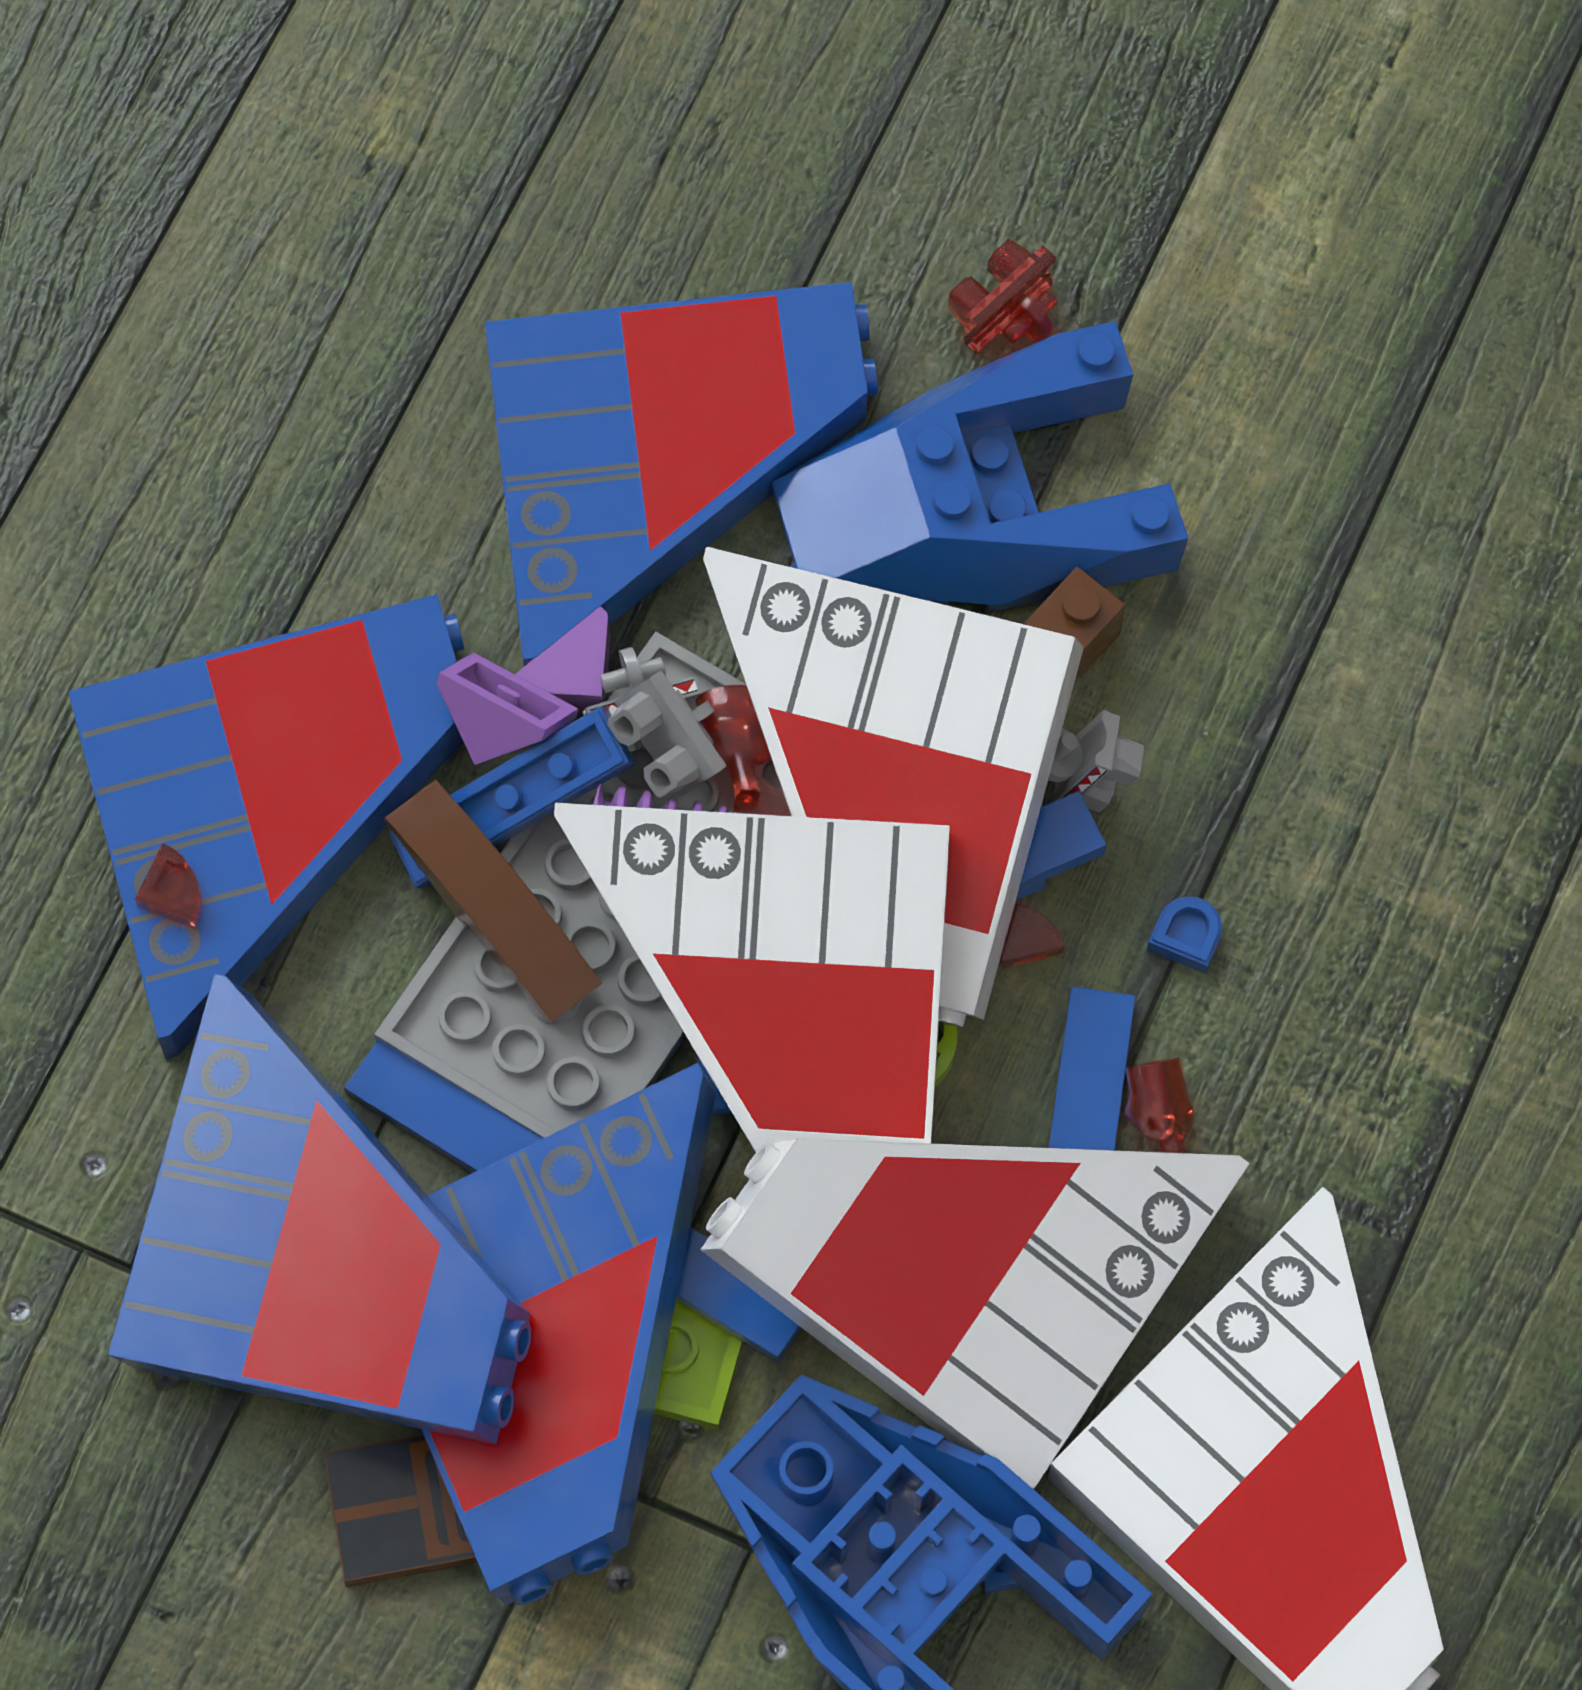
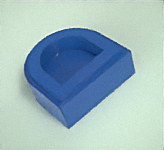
[1147,896,1222,974]

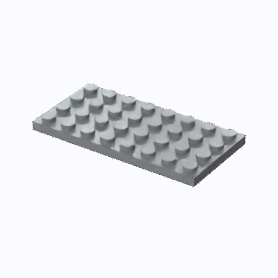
[374,631,792,1138]

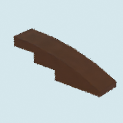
[383,780,602,1023]

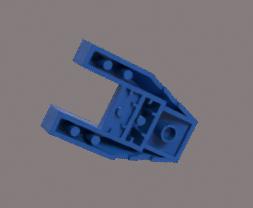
[771,321,1188,611]
[710,1374,1153,1690]

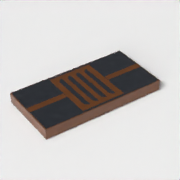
[323,1434,478,1587]

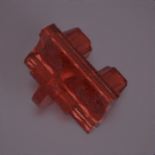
[948,239,1057,354]

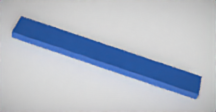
[344,1041,803,1364]

